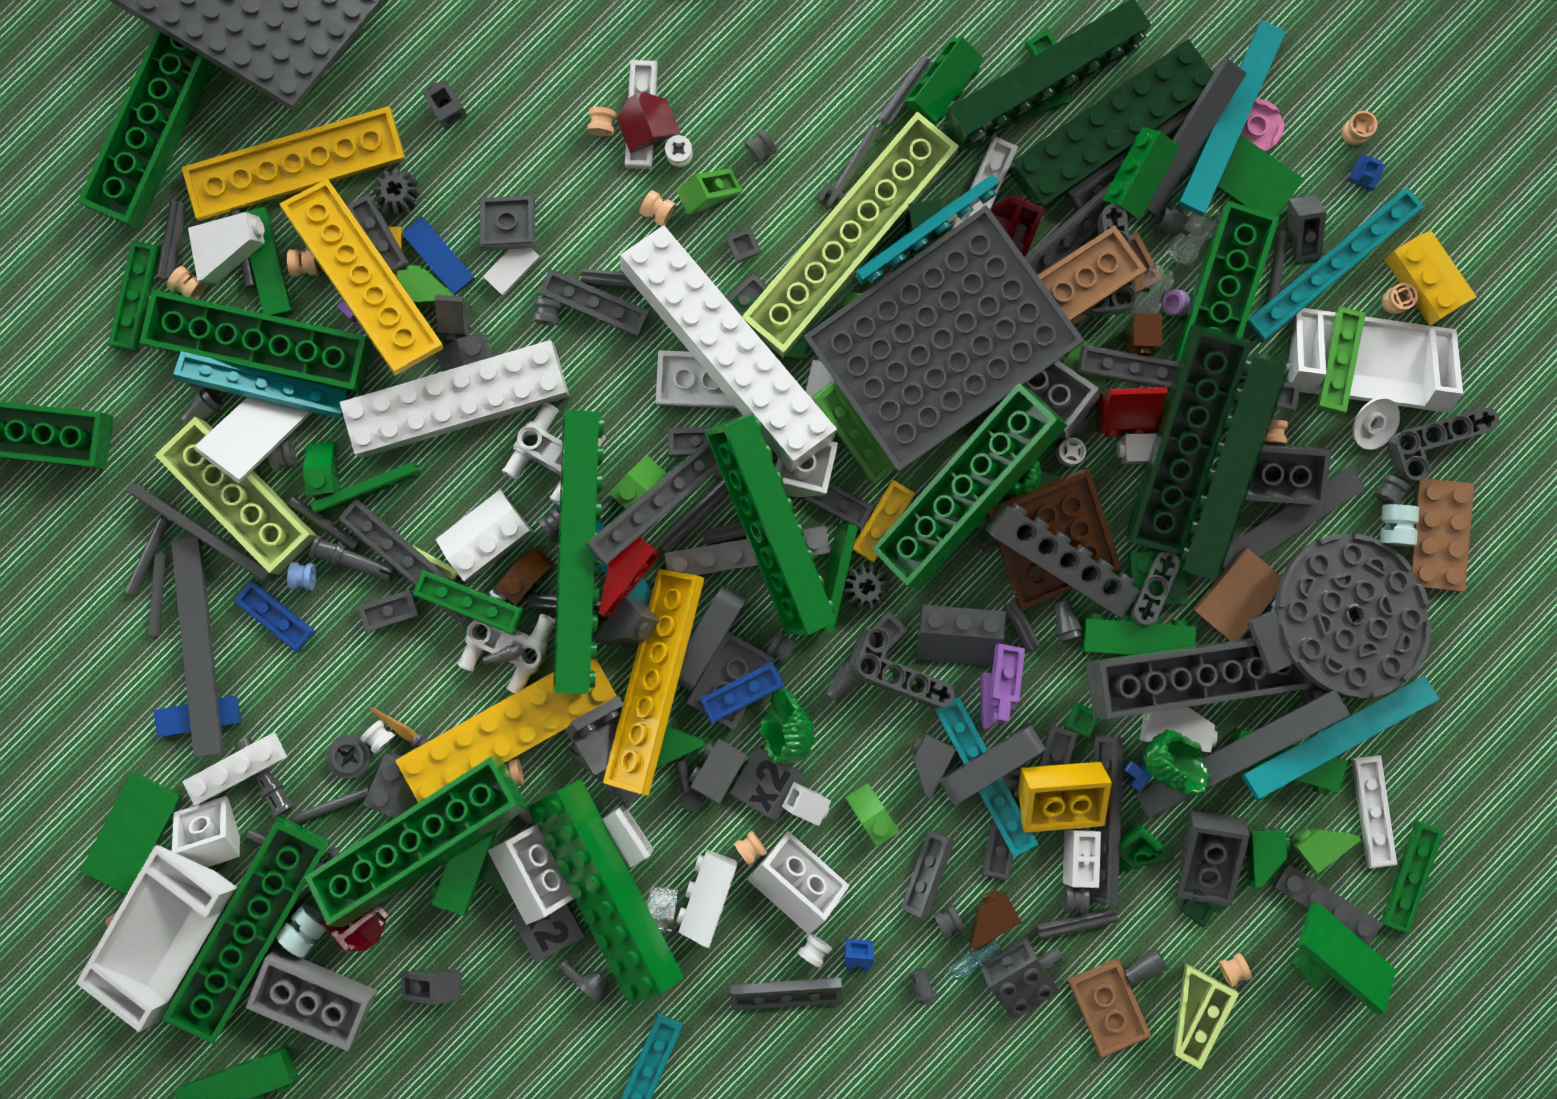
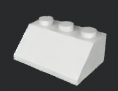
[436,489,534,582]
[488,824,575,925]
[747,831,850,935]
[676,850,738,948]

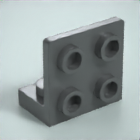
[565,696,624,776]
[979,937,1060,1019]

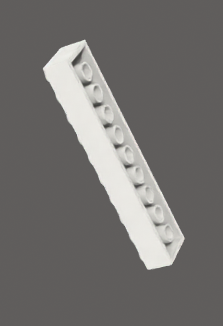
[620,225,837,472]

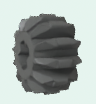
[373,168,421,216]
[843,564,889,610]

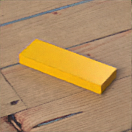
[853,480,916,563]

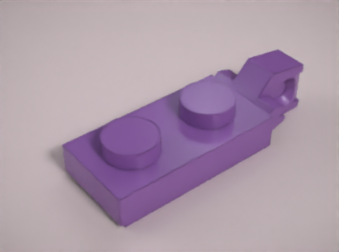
[989,644,1025,723]

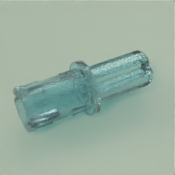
[949,939,1002,980]

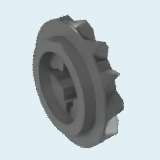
[327,734,372,779]

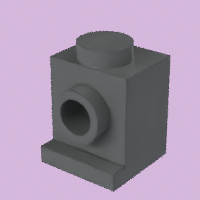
[423,80,467,129]

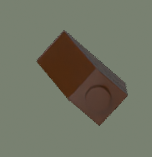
[1123,313,1162,357]
[495,547,555,606]
[969,889,1022,950]

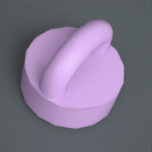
[1162,289,1190,317]

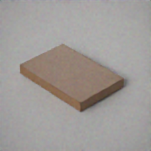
[1192,547,1281,641]
[1067,958,1152,1058]

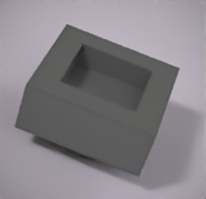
[726,226,761,264]

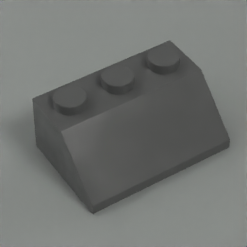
[1246,443,1332,506]
[916,605,1006,666]

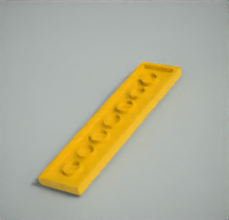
[181,106,406,221]
[280,179,443,376]
[603,569,704,796]
[395,659,617,803]

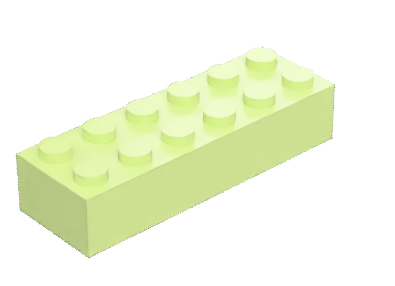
[155,417,317,574]

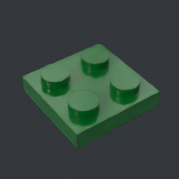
[1128,550,1189,607]

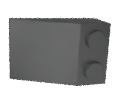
[363,752,418,818]
[1176,810,1250,906]

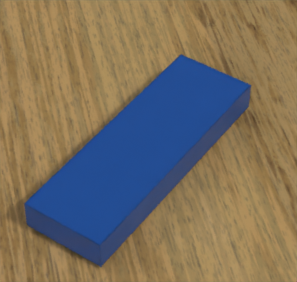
[402,217,475,296]
[234,580,316,652]
[699,661,785,724]
[153,695,242,737]

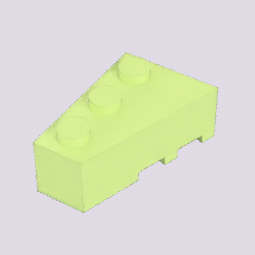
[1173,963,1239,1069]

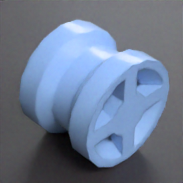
[287,562,317,590]

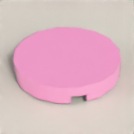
[1241,99,1284,152]

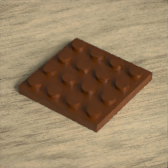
[987,468,1121,610]

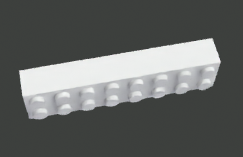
[340,340,570,458]

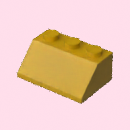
[1384,230,1477,326]
[1018,762,1112,833]

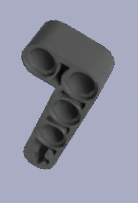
[1084,204,1136,317]
[1387,408,1500,483]
[677,584,748,692]
[848,627,955,707]
[939,723,1046,805]

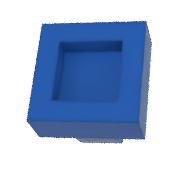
[1347,154,1386,191]
[1123,760,1152,792]
[844,939,873,973]

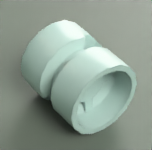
[1380,504,1419,547]
[276,904,326,957]

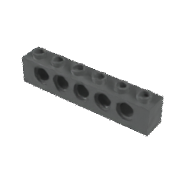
[984,502,1140,618]

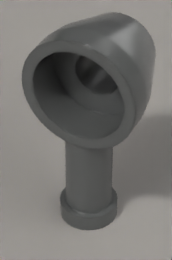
[557,959,607,1002]

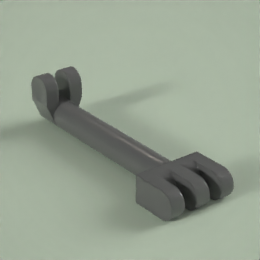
[817,124,883,208]

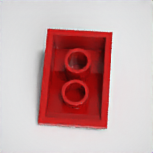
[1096,387,1167,437]
[599,536,662,617]

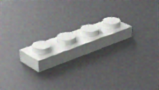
[182,733,287,806]

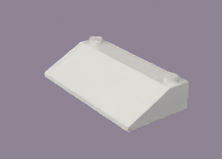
[1288,308,1463,413]
[76,845,237,1032]

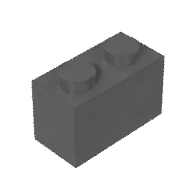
[688,739,747,806]

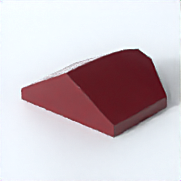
[617,92,680,153]
[991,195,1046,258]
[321,904,388,952]

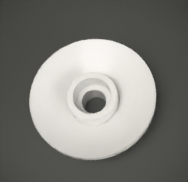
[1352,397,1400,450]

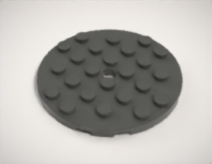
[1275,534,1432,699]

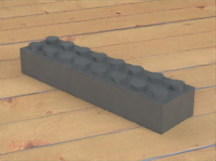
[1086,638,1311,719]

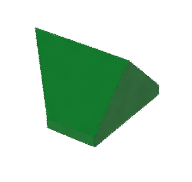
[1119,823,1175,873]

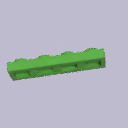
[1316,306,1366,416]
[811,381,895,485]

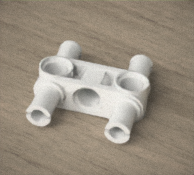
[502,402,606,505]
[457,590,556,693]

